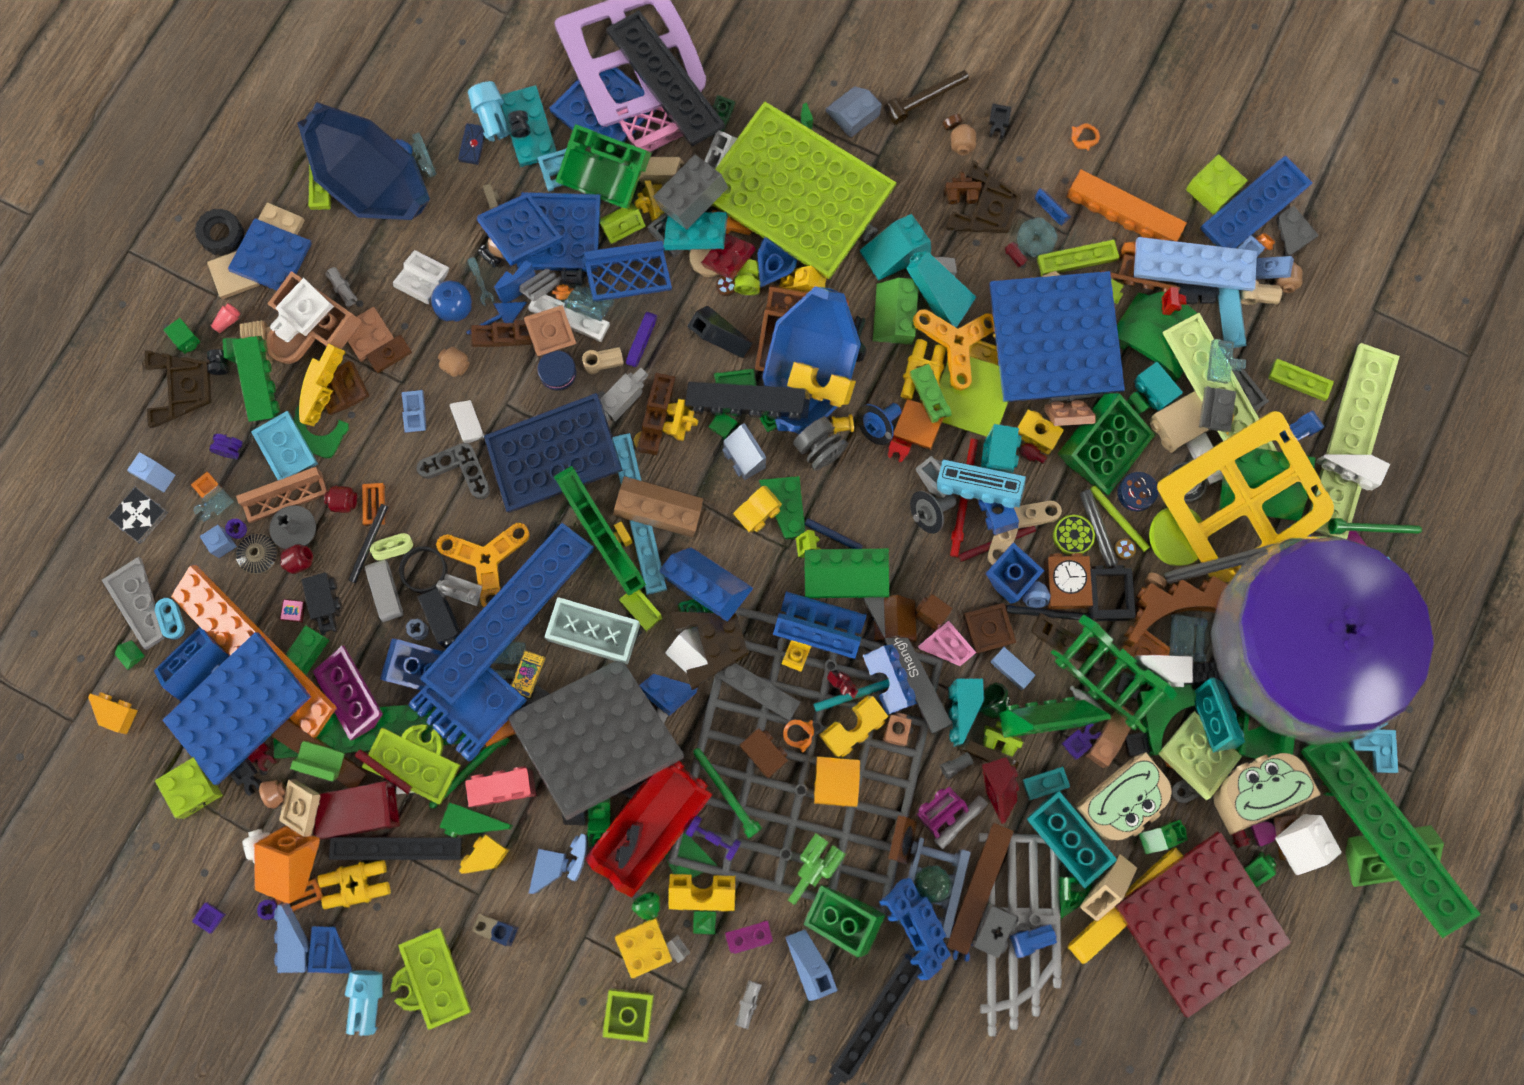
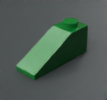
[440,802,513,838]

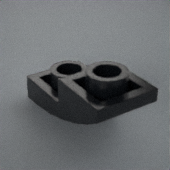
[616,822,644,868]

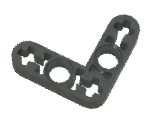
[417,443,490,500]

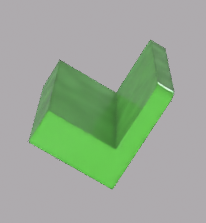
[290,741,345,781]

